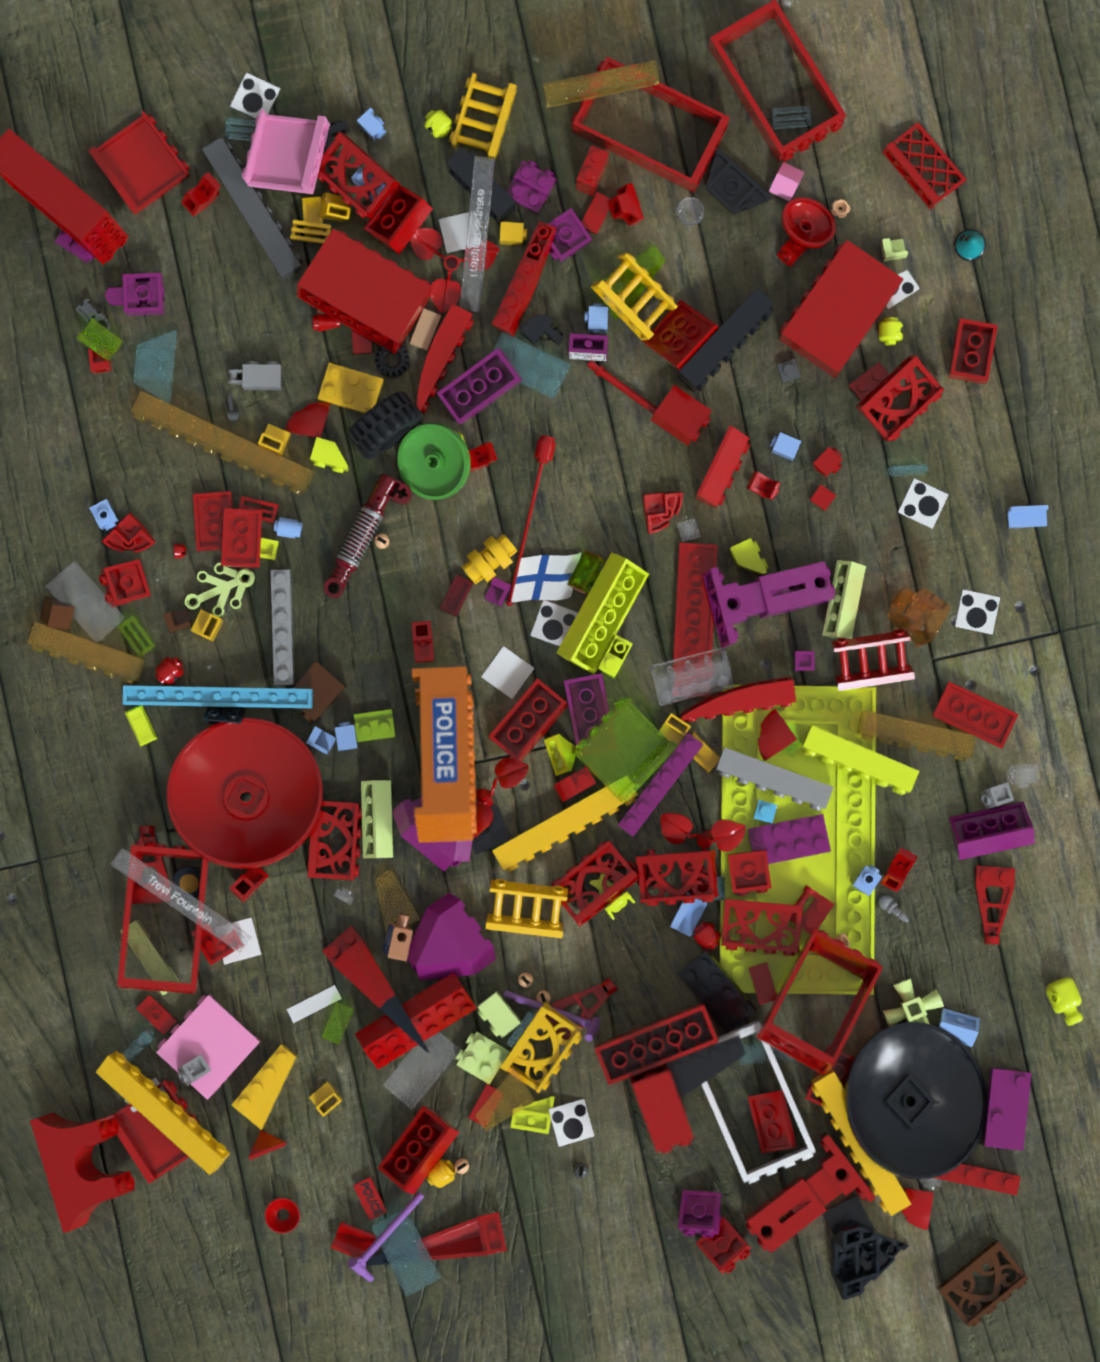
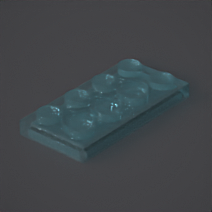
[493,332,571,399]
[371,1210,441,1297]

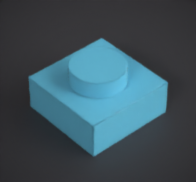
[753,800,777,824]

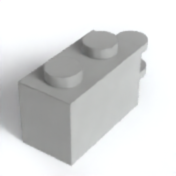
[228,361,282,390]

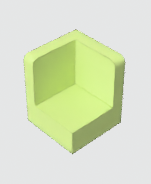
[880,238,908,261]

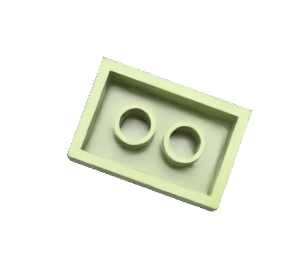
[477,991,521,1038]

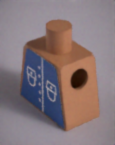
[382,913,413,961]

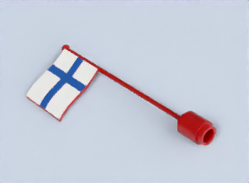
[506,435,581,606]

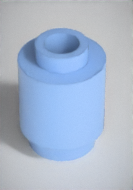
[274,517,302,539]

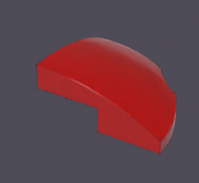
[285,402,331,438]
[642,492,683,534]
[102,512,156,553]
[758,709,797,762]
[901,1187,934,1230]

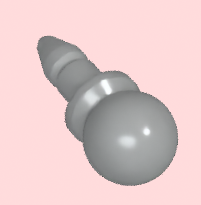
[878,895,909,922]

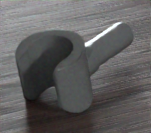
[227,395,239,422]

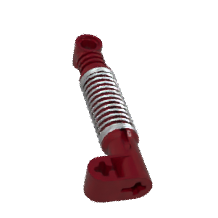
[324,473,412,599]

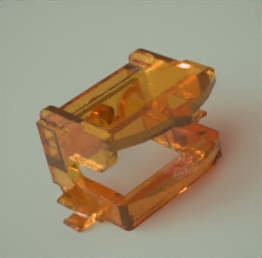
[887,588,950,648]

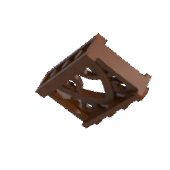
[937,1239,1028,1327]

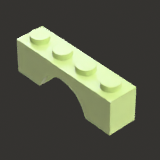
[120,920,181,995]

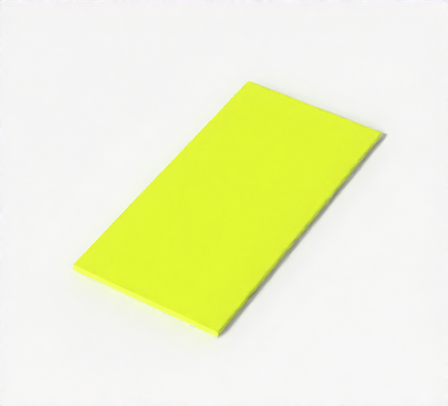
[720,685,876,995]

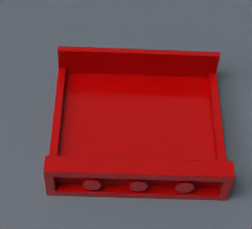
[88,111,190,215]
[113,1079,199,1184]

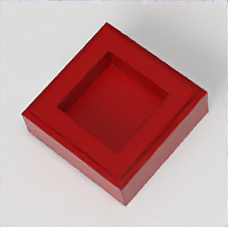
[809,485,836,511]

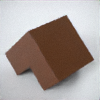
[40,597,75,630]

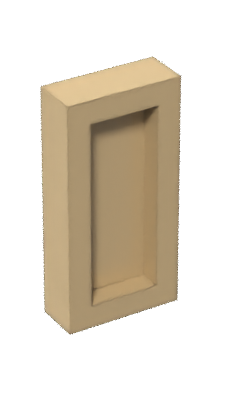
[410,308,442,352]

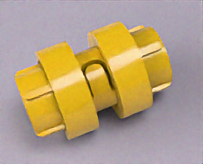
[462,534,517,585]

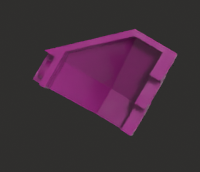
[392,794,472,871]
[407,893,496,980]

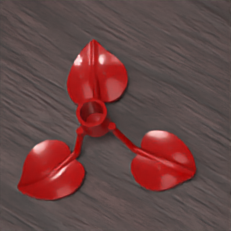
[410,228,499,313]
[473,758,529,838]
[660,813,746,894]

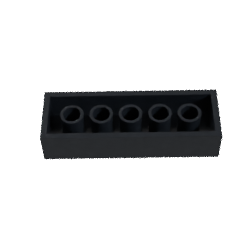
[678,288,774,393]

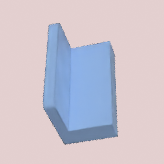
[1007,505,1048,528]
[670,892,707,937]
[939,1008,980,1047]

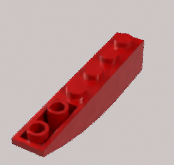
[492,221,557,337]
[416,303,474,414]
[680,676,796,722]
[934,1163,1021,1196]

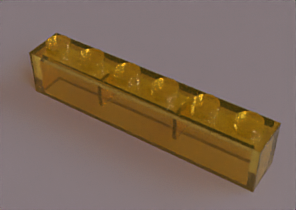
[543,60,660,108]
[27,622,146,684]
[857,711,976,762]

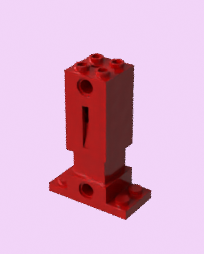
[745,1132,876,1253]

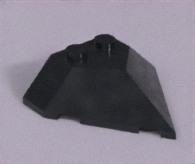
[831,1225,909,1300]

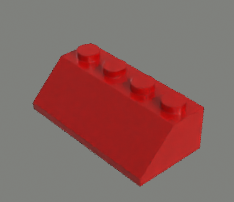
[695,426,751,509]

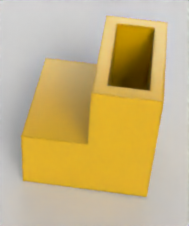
[319,193,350,222]
[258,423,291,456]
[190,609,224,642]
[657,713,691,747]
[309,1081,343,1117]

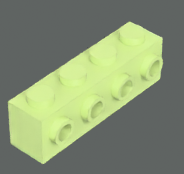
[822,560,866,639]
[361,780,393,858]

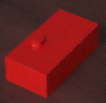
[488,678,569,762]
[378,1105,459,1195]

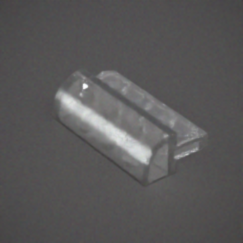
[649,648,734,706]

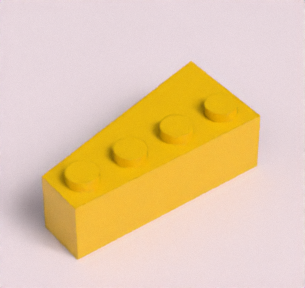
[232,1044,297,1130]

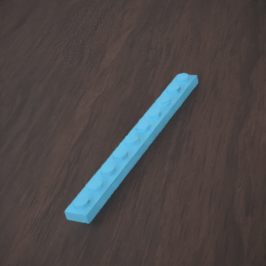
[123,685,313,708]

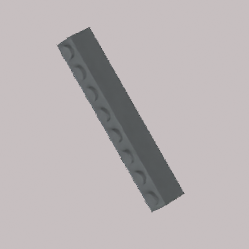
[202,137,303,280]

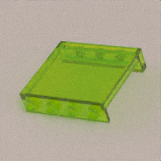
[573,697,678,802]

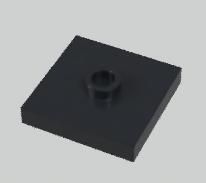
[472,805,511,855]
[823,1195,875,1236]

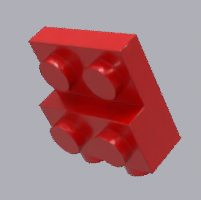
[99,559,151,608]
[728,849,771,896]
[695,1217,751,1274]

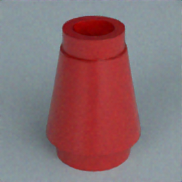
[312,313,340,332]

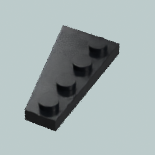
[666,1036,746,1099]

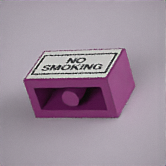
[569,333,608,361]

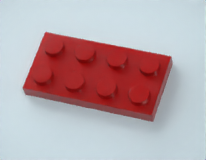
[932,682,1019,749]

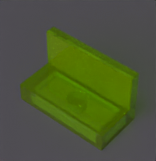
[77,318,124,361]

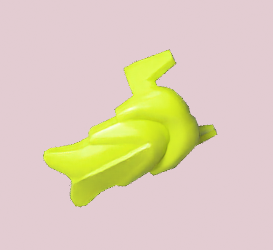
[590,873,635,920]

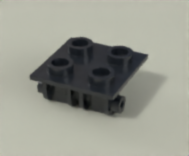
[203,706,246,724]

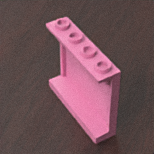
[242,109,330,194]
[156,994,261,1100]

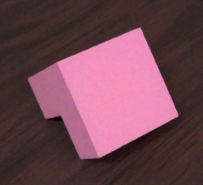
[769,162,805,201]

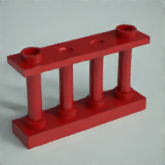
[831,629,915,691]

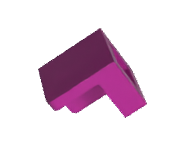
[485,577,511,607]
[793,651,815,672]

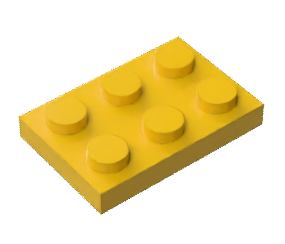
[318,363,384,414]

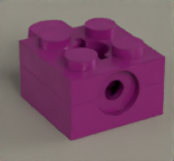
[105,273,165,316]

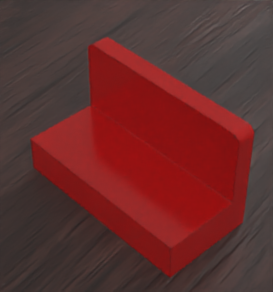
[331,1222,377,1262]

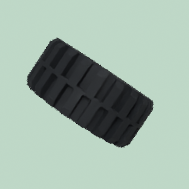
[348,391,422,460]

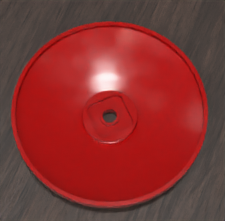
[167,718,323,869]

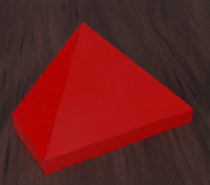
[248,1130,287,1160]

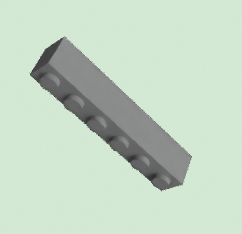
[270,569,295,687]
[716,747,833,811]

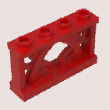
[317,132,400,218]
[855,355,944,442]
[307,801,362,880]
[551,841,639,927]
[636,850,719,906]
[721,899,804,956]

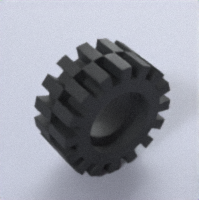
[375,346,410,378]

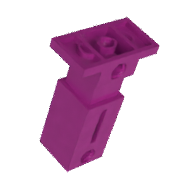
[702,561,835,648]

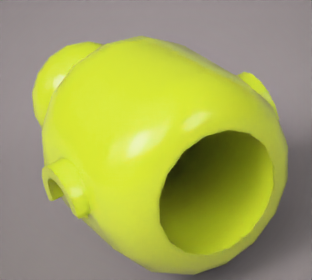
[1045,977,1083,1026]

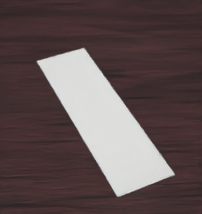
[287,985,342,1023]

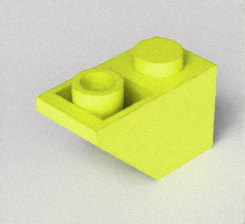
[310,437,349,473]
[729,538,768,576]
[597,635,633,679]

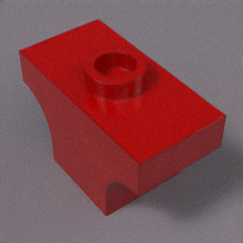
[608,183,644,226]

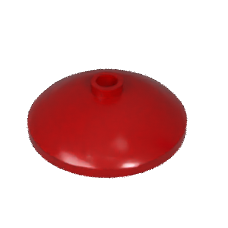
[781,198,836,248]

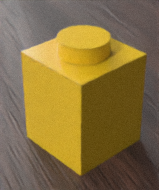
[500,222,527,246]

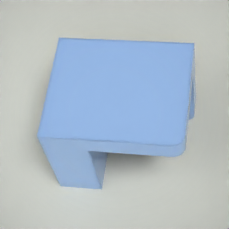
[306,726,336,755]

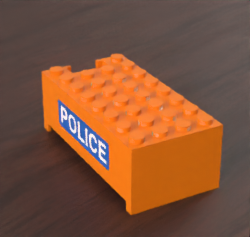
[412,667,477,843]

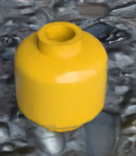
[426,1159,456,1188]

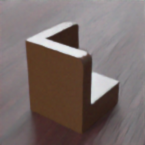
[163,609,193,634]

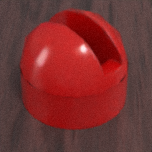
[173,543,187,559]

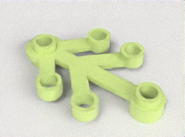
[185,563,255,617]

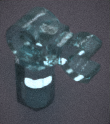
[122,1028,156,1062]

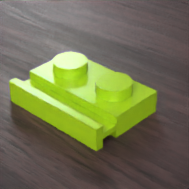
[354,709,396,742]

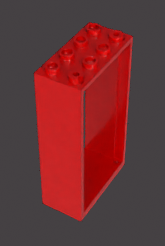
[708,0,847,163]
[571,57,730,193]
[0,129,129,265]
[117,842,208,994]

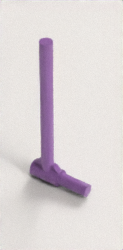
[503,990,601,1041]
[348,1192,424,1282]

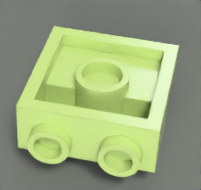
[456,1031,510,1085]

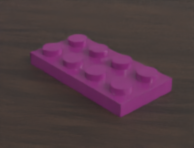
[747,814,831,864]

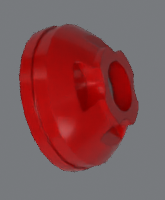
[265,1198,300,1234]

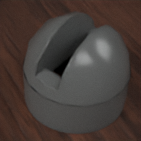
[573,1163,589,1179]

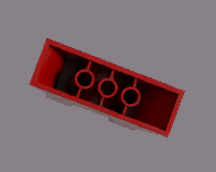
[30,1112,135,1233]

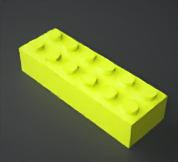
[556,552,649,674]
[800,725,919,795]

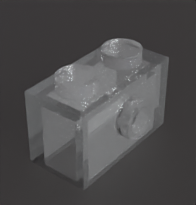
[1007,763,1040,788]

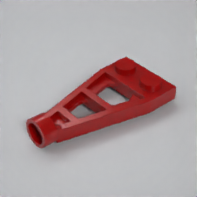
[132,825,171,904]
[975,866,1015,945]
[545,978,618,1040]

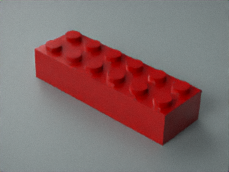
[355,972,477,1069]

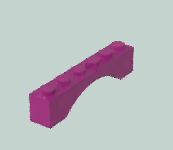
[618,733,703,837]

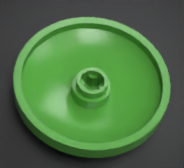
[398,423,471,500]

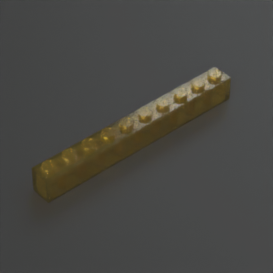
[131,391,315,495]

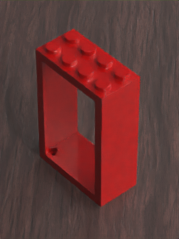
[756,929,883,1075]

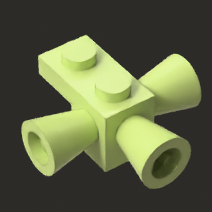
[883,978,944,1027]

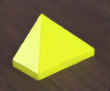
[544,734,577,776]

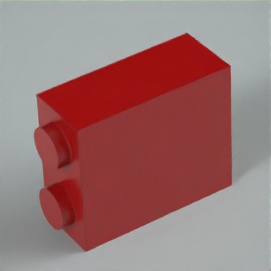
[576,145,609,197]
[650,385,712,446]

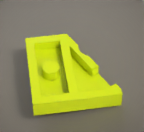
[510,1096,555,1134]

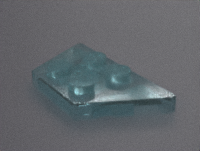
[133,331,177,404]

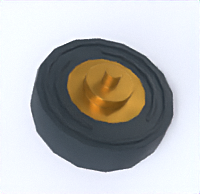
[171,867,201,901]

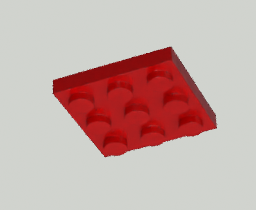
[642,300,719,370]

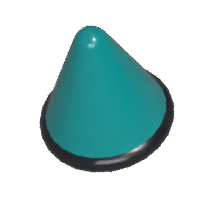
[954,229,986,261]

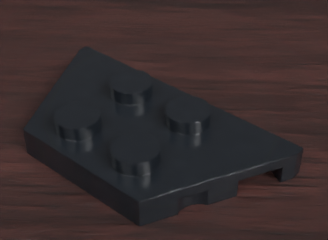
[705,148,772,214]

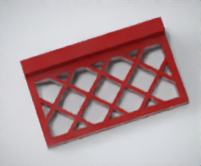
[882,122,967,210]

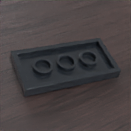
[678,949,757,1033]

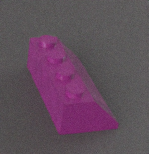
[949,802,1035,860]

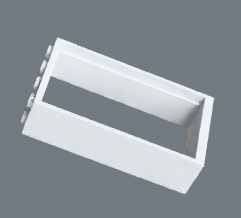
[694,1020,816,1184]

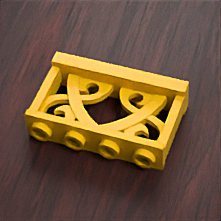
[500,1002,583,1093]

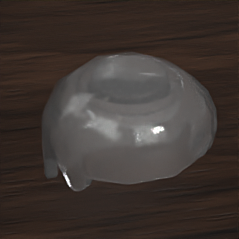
[676,197,705,226]

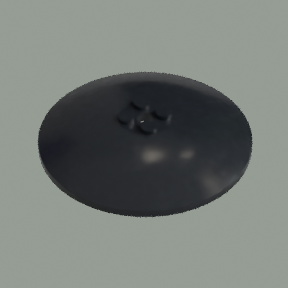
[845,1022,987,1179]

